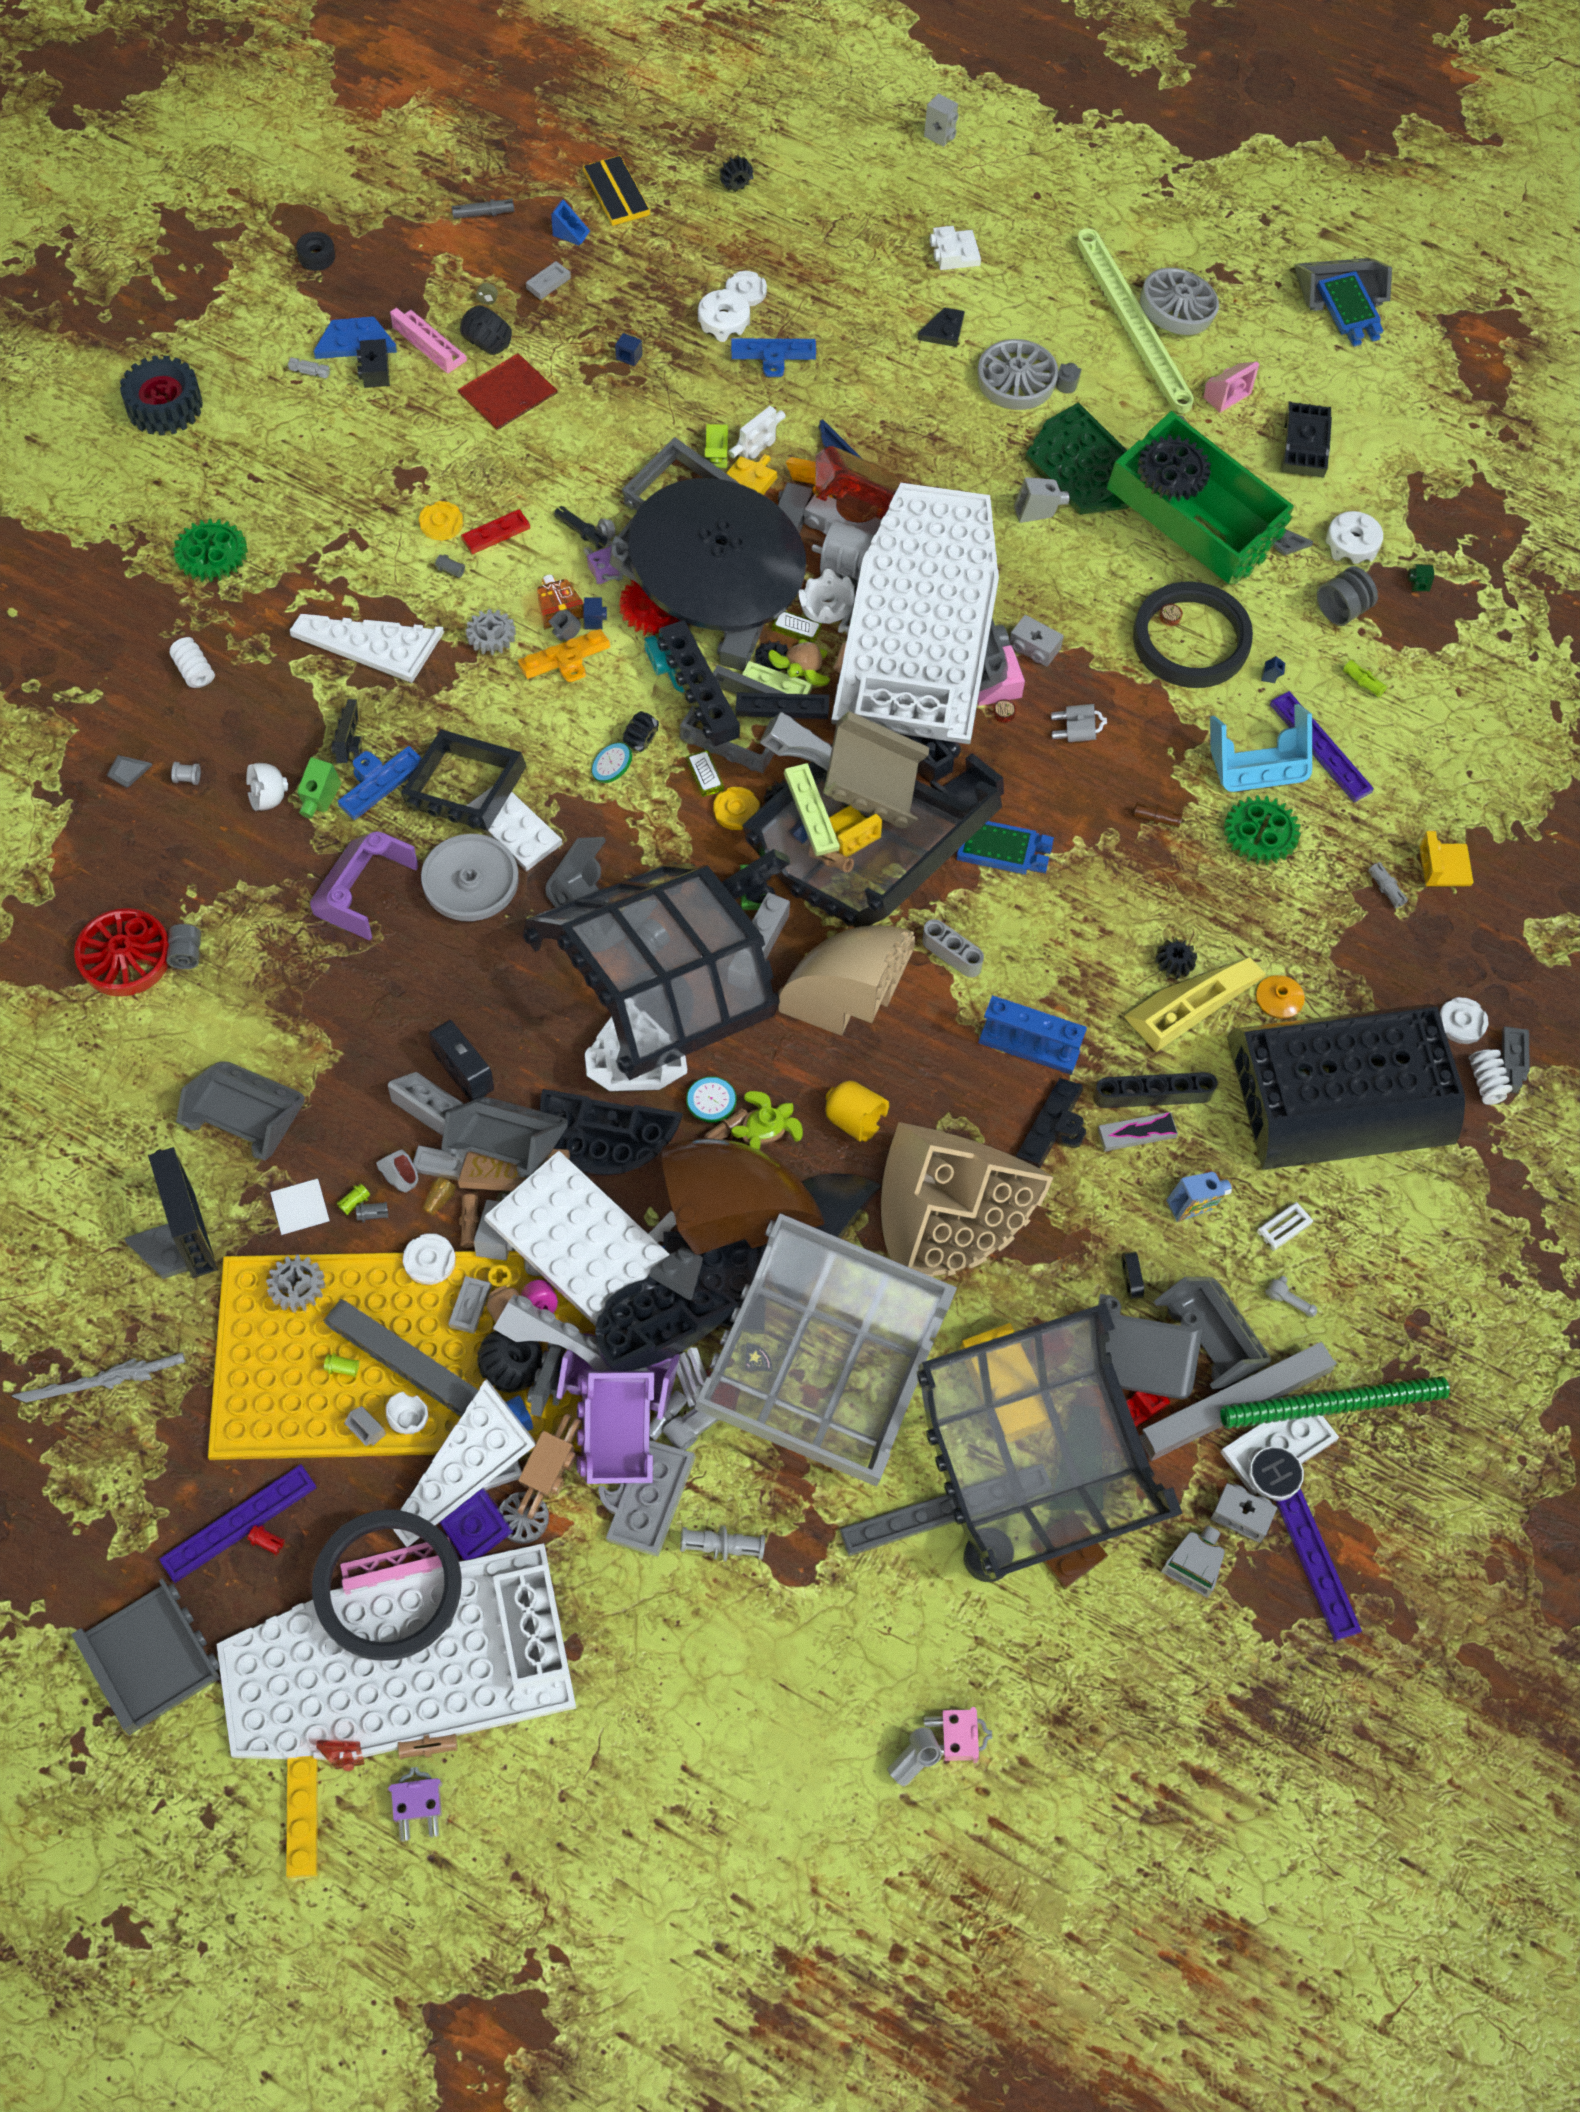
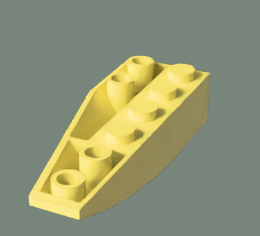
[1124,957,1266,1052]

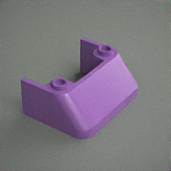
[310,832,418,940]
[556,1333,680,1419]

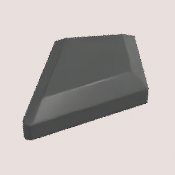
[1273,530,1313,556]
[106,755,152,788]

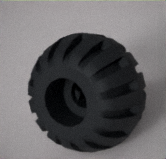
[460,305,512,355]
[477,1330,543,1393]

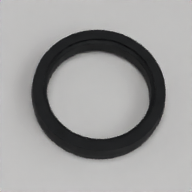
[1133,581,1253,688]
[312,1510,462,1661]

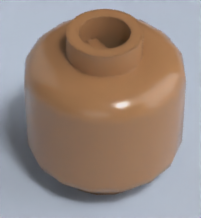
[486,1286,520,1323]

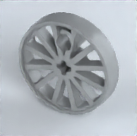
[1140,268,1219,335]
[977,339,1058,410]

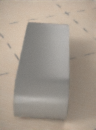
[922,919,984,977]

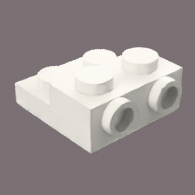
[930,226,981,270]

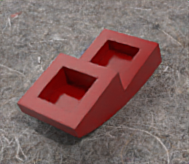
[1126,1391,1171,1428]

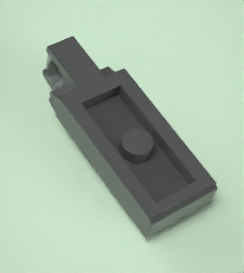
[1502,1027,1530,1093]

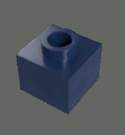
[615,333,642,367]
[584,597,607,630]

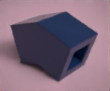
[1261,656,1286,683]
[789,817,809,844]

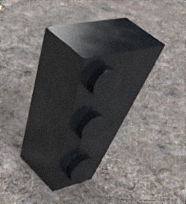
[900,734,954,782]

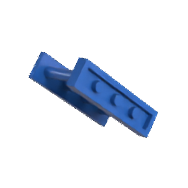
[979,995,1087,1075]

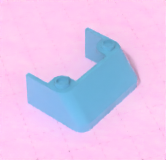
[1210,704,1312,792]

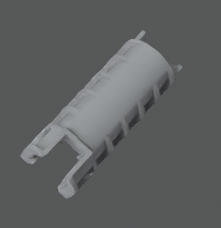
[812,519,874,591]

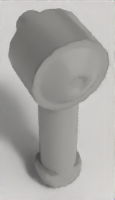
[1266,1276,1317,1317]

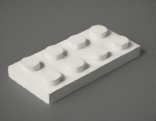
[467,786,562,872]
[1220,1415,1339,1496]

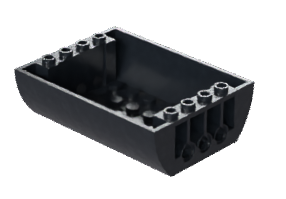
[1227,1004,1465,1170]

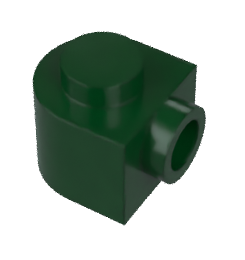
[1408,564,1435,592]

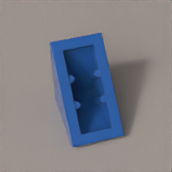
[551,199,590,246]

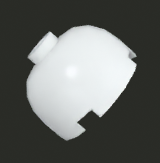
[246,763,288,811]

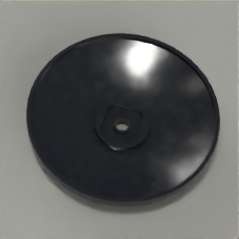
[627,478,806,631]

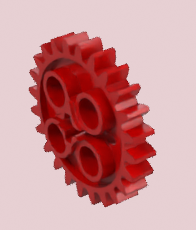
[619,580,687,636]

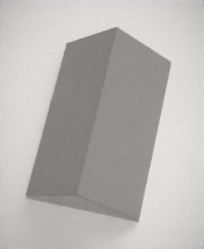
[388,1072,463,1136]

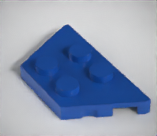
[314,317,397,359]

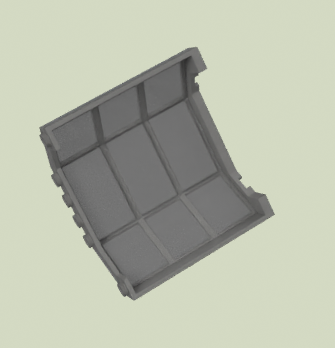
[693,1214,957,1487]

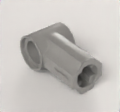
[663,1408,719,1450]
[887,1727,942,1787]

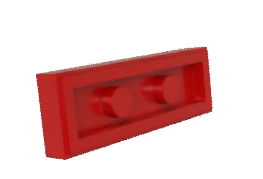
[461,509,531,555]

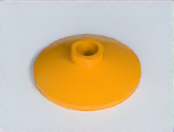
[1256,975,1305,1019]

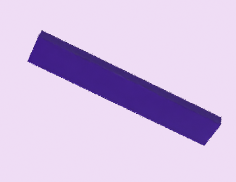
[1270,691,1374,803]
[159,1464,317,1583]
[1275,1488,1362,1642]

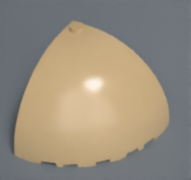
[778,925,915,1036]
[881,1122,1053,1277]

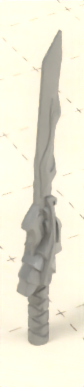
[12,1352,186,1402]

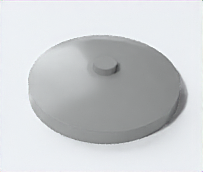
[421,834,519,921]

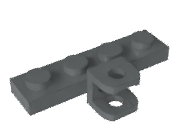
[527,1343,566,1416]

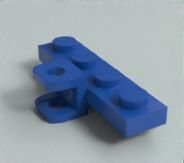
[731,338,816,377]
[338,746,422,821]

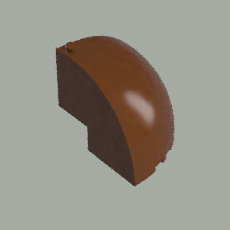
[662,1138,825,1255]

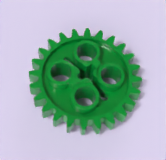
[173,518,248,582]
[1223,795,1301,865]

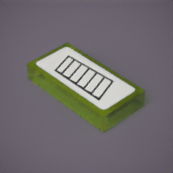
[772,611,822,643]
[686,750,724,797]

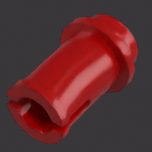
[247,1525,285,1556]

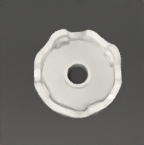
[698,289,750,342]
[1326,511,1383,564]
[799,569,856,624]

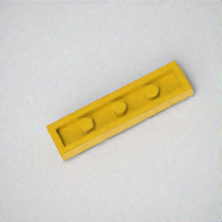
[286,1756,318,1878]

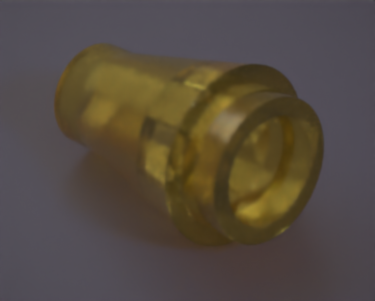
[421,1176,456,1216]

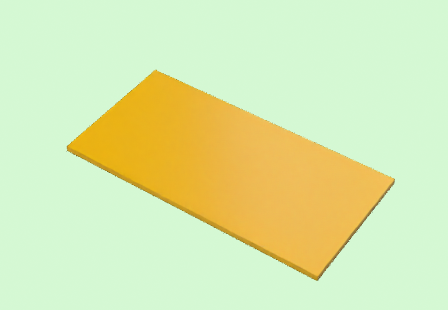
[208,1251,596,1460]

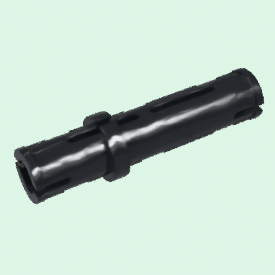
[554,506,607,549]

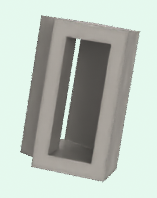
[344,1406,386,1446]

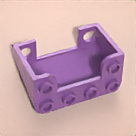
[576,1369,654,1484]

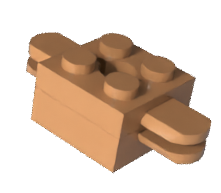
[517,1414,581,1520]

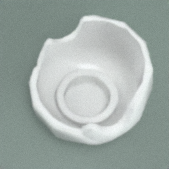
[386,1392,428,1434]

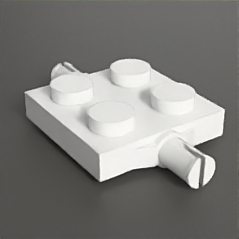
[728,406,786,460]

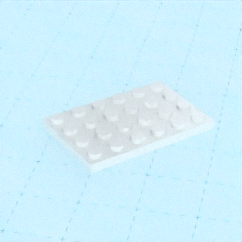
[484,1151,670,1326]

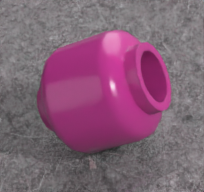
[521,1280,558,1313]

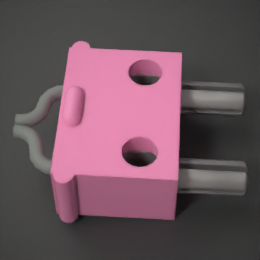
[923,1707,992,1763]

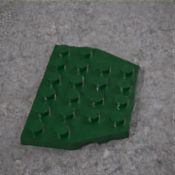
[1025,402,1130,515]

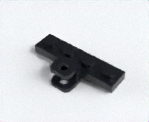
[332,699,363,764]
[701,849,791,908]
[1016,1078,1087,1169]

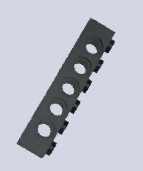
[657,620,740,747]

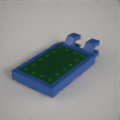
[1317,271,1384,347]
[957,821,1054,875]

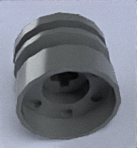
[1317,566,1378,626]

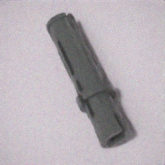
[452,198,515,219]

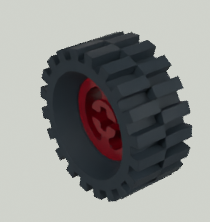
[120,355,203,436]

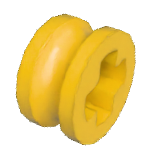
[488,1265,512,1290]

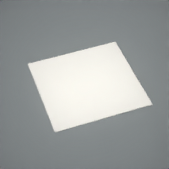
[270,1179,329,1235]

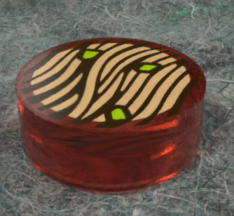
[1159,604,1183,626]
[993,699,1016,723]

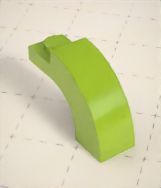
[705,424,728,468]

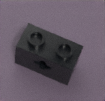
[357,339,390,388]

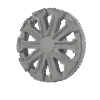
[499,1492,549,1543]

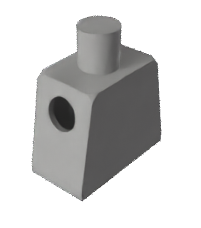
[1014,477,1069,523]

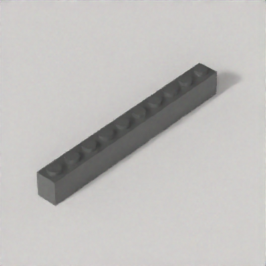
[717,482,812,671]

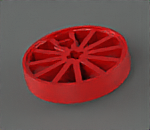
[74,908,169,997]

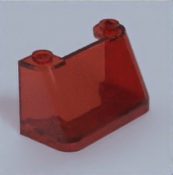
[816,446,900,520]

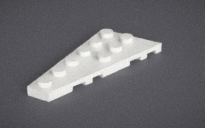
[290,614,444,683]
[393,1379,536,1547]

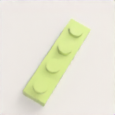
[784,763,840,856]

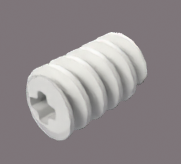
[169,637,215,688]
[1469,1050,1512,1105]

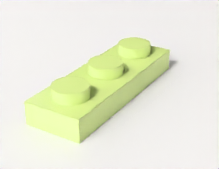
[742,661,812,694]

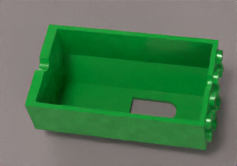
[1107,411,1294,584]

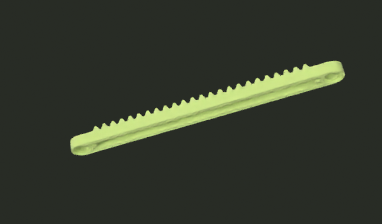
[1077,228,1194,413]

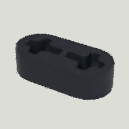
[1121,1251,1144,1300]

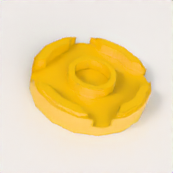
[419,501,464,541]
[713,787,760,830]

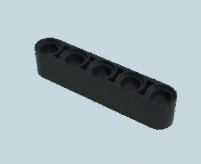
[1093,1072,1218,1108]

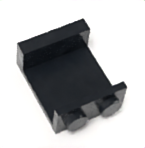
[930,753,1004,806]

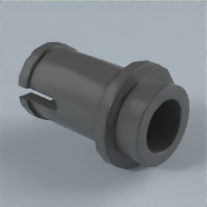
[435,554,466,578]
[356,1202,388,1223]

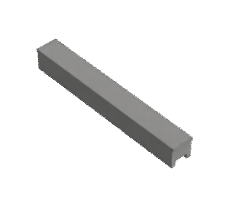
[1139,1342,1337,1461]

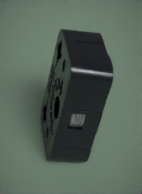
[428,1019,494,1101]

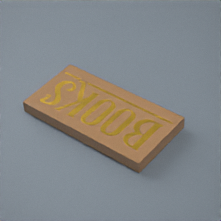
[458,1149,570,1191]

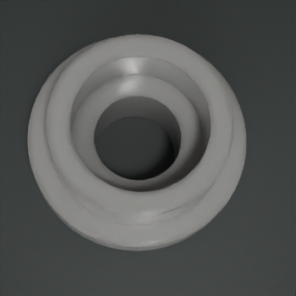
[596,518,615,539]

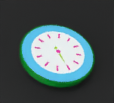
[591,742,632,783]
[686,1077,737,1122]

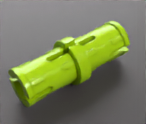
[1343,659,1388,698]

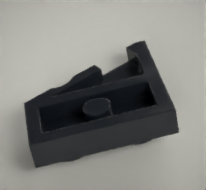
[918,307,965,347]

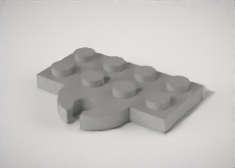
[599,1440,696,1557]

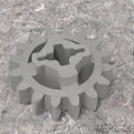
[466,609,516,655]
[266,1255,326,1313]

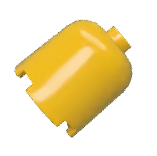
[825,1081,889,1142]

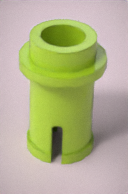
[336,1183,370,1215]
[324,1353,360,1377]

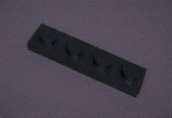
[735,692,829,719]

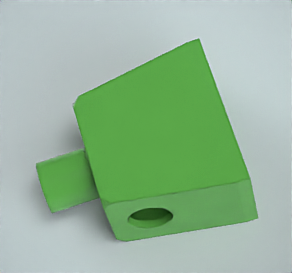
[298,757,342,819]

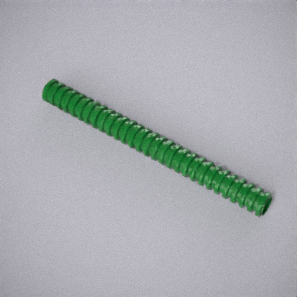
[1220,1376,1450,1429]

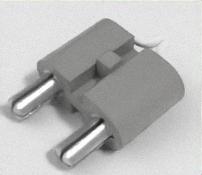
[1051,704,1107,742]

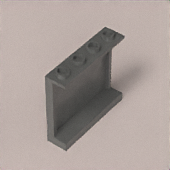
[71,1578,220,1735]

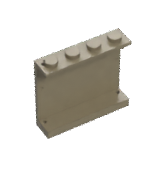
[824,711,929,829]

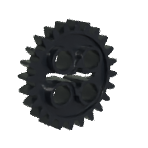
[1137,435,1211,502]

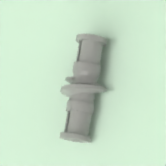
[680,1525,765,1562]

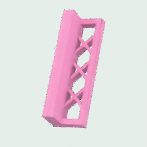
[390,308,467,374]
[340,1537,450,1595]

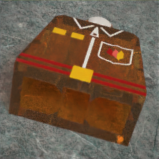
[537,575,584,630]

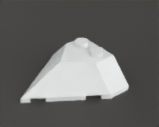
[584,998,687,1091]

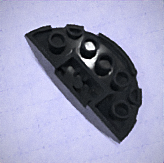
[540,1089,683,1176]
[766,1173,881,1301]
[595,1278,738,1371]

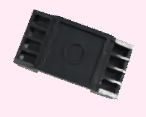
[1281,401,1332,478]

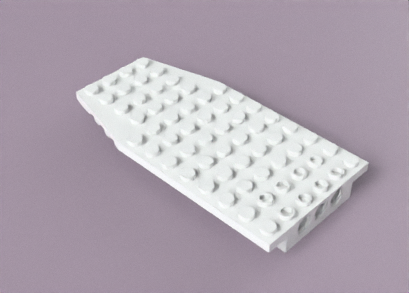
[832,483,999,744]
[217,1544,576,1760]

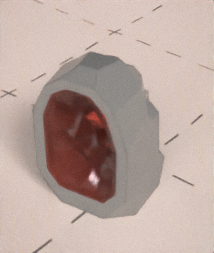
[376,1149,418,1193]

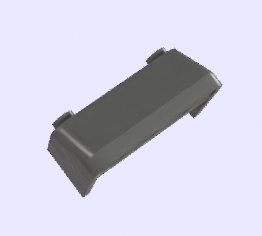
[546,837,658,953]
[1153,1277,1271,1389]

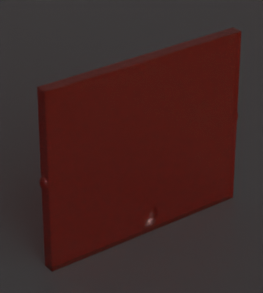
[457,353,558,430]

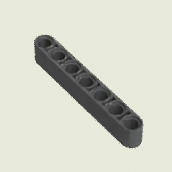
[323,1299,479,1417]

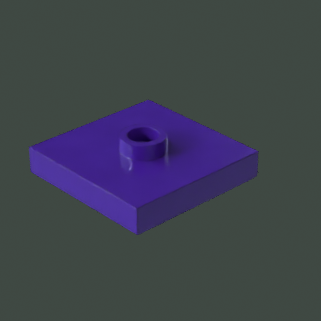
[439,1488,513,1561]

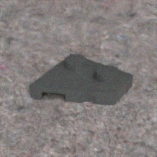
[124,1224,188,1279]
[650,1246,703,1300]

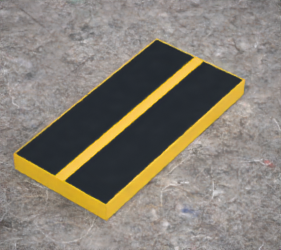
[583,155,650,226]

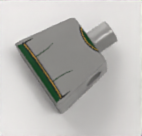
[1161,1526,1225,1598]

